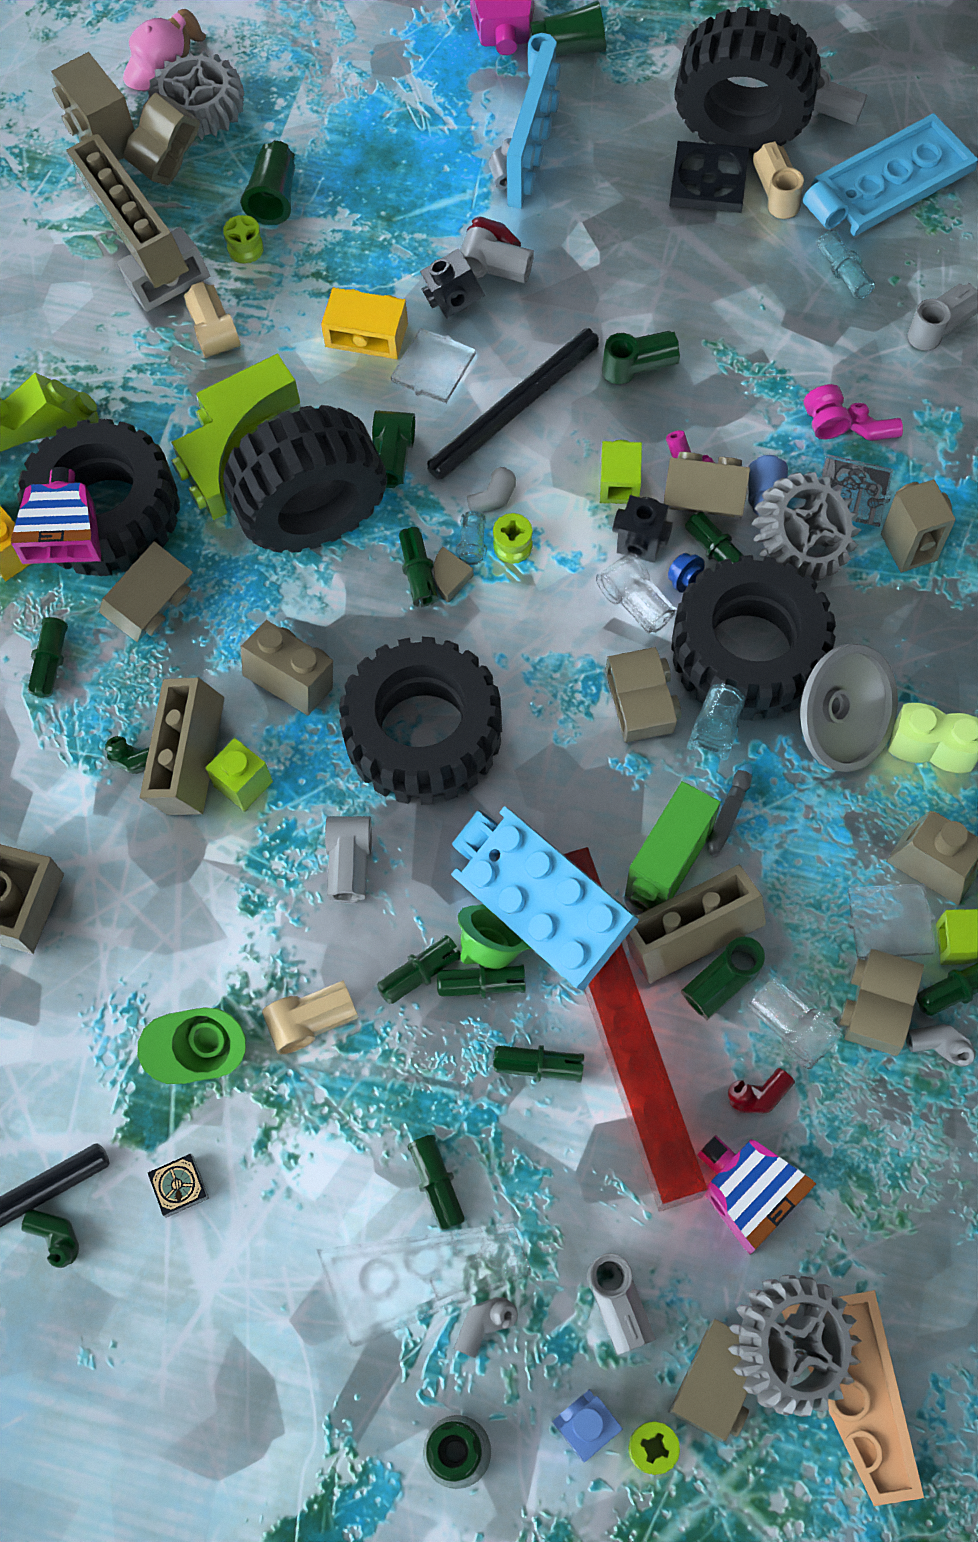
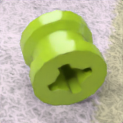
[223,215,264,264]
[493,513,533,564]
[628,1421,680,1475]

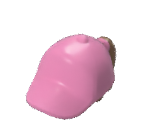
[123,9,206,91]

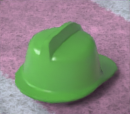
[458,904,532,969]
[137,1007,246,1084]

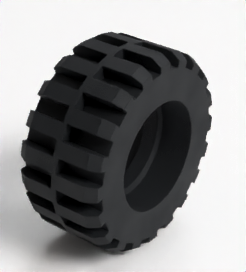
[674,7,821,153]
[223,405,387,553]
[17,419,180,576]
[671,555,836,721]
[339,636,502,805]

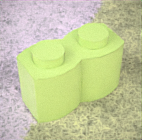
[888,703,978,773]

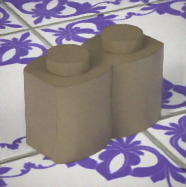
[124,93,200,185]
[605,647,681,743]
[839,948,924,1056]

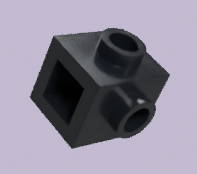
[420,248,485,319]
[612,495,673,563]

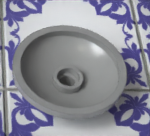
[800,644,898,772]

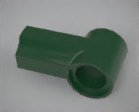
[601,331,680,384]
[372,410,416,488]
[681,936,765,1021]

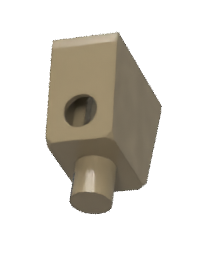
[886,811,978,905]

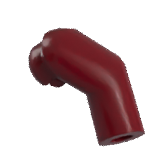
[466,216,521,247]
[728,1068,795,1114]

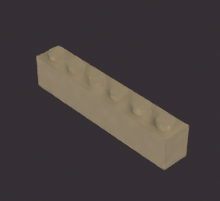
[66,133,189,289]

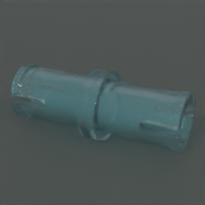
[817,230,875,299]

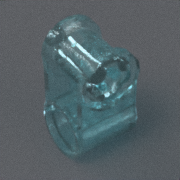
[687,684,745,762]

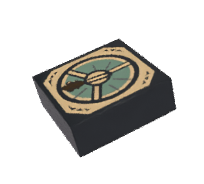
[148,1153,209,1218]

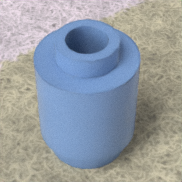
[748,455,788,516]

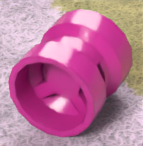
[803,384,852,440]

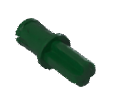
[685,512,744,563]
[399,527,438,607]
[28,617,68,698]
[377,935,461,1004]
[916,963,978,1016]
[437,964,526,999]
[493,1045,584,1083]
[407,1135,465,1231]

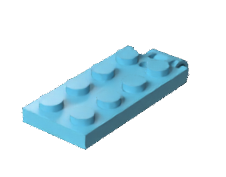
[507,33,561,209]
[803,113,978,237]
[451,806,640,991]

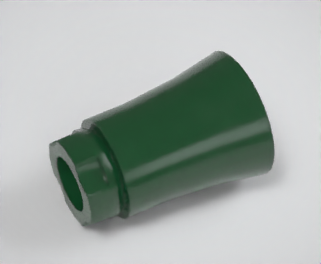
[530,0,606,57]
[240,140,295,225]
[423,1415,491,1489]

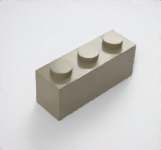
[139,677,225,815]
[626,864,766,984]

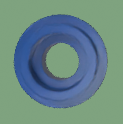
[668,553,705,593]

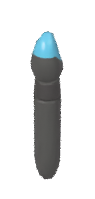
[708,763,753,855]

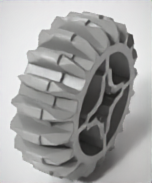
[148,51,244,141]
[751,472,861,581]
[728,1275,862,1417]

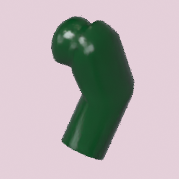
[105,736,149,774]
[21,1209,79,1268]

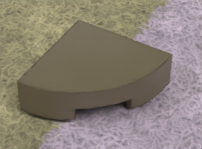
[433,547,474,602]

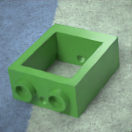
[625,781,721,912]

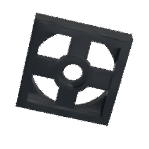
[669,141,749,213]

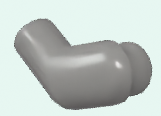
[489,138,512,190]
[467,467,516,515]
[906,1024,976,1067]
[453,1297,518,1358]

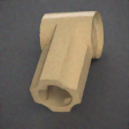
[753,141,804,219]
[184,282,241,358]
[262,980,358,1055]

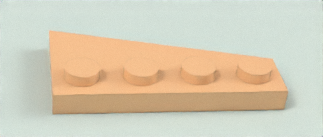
[782,1290,924,1506]

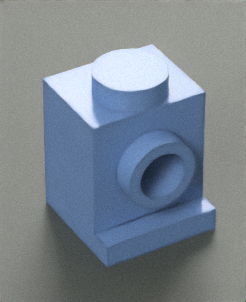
[552,1389,623,1463]

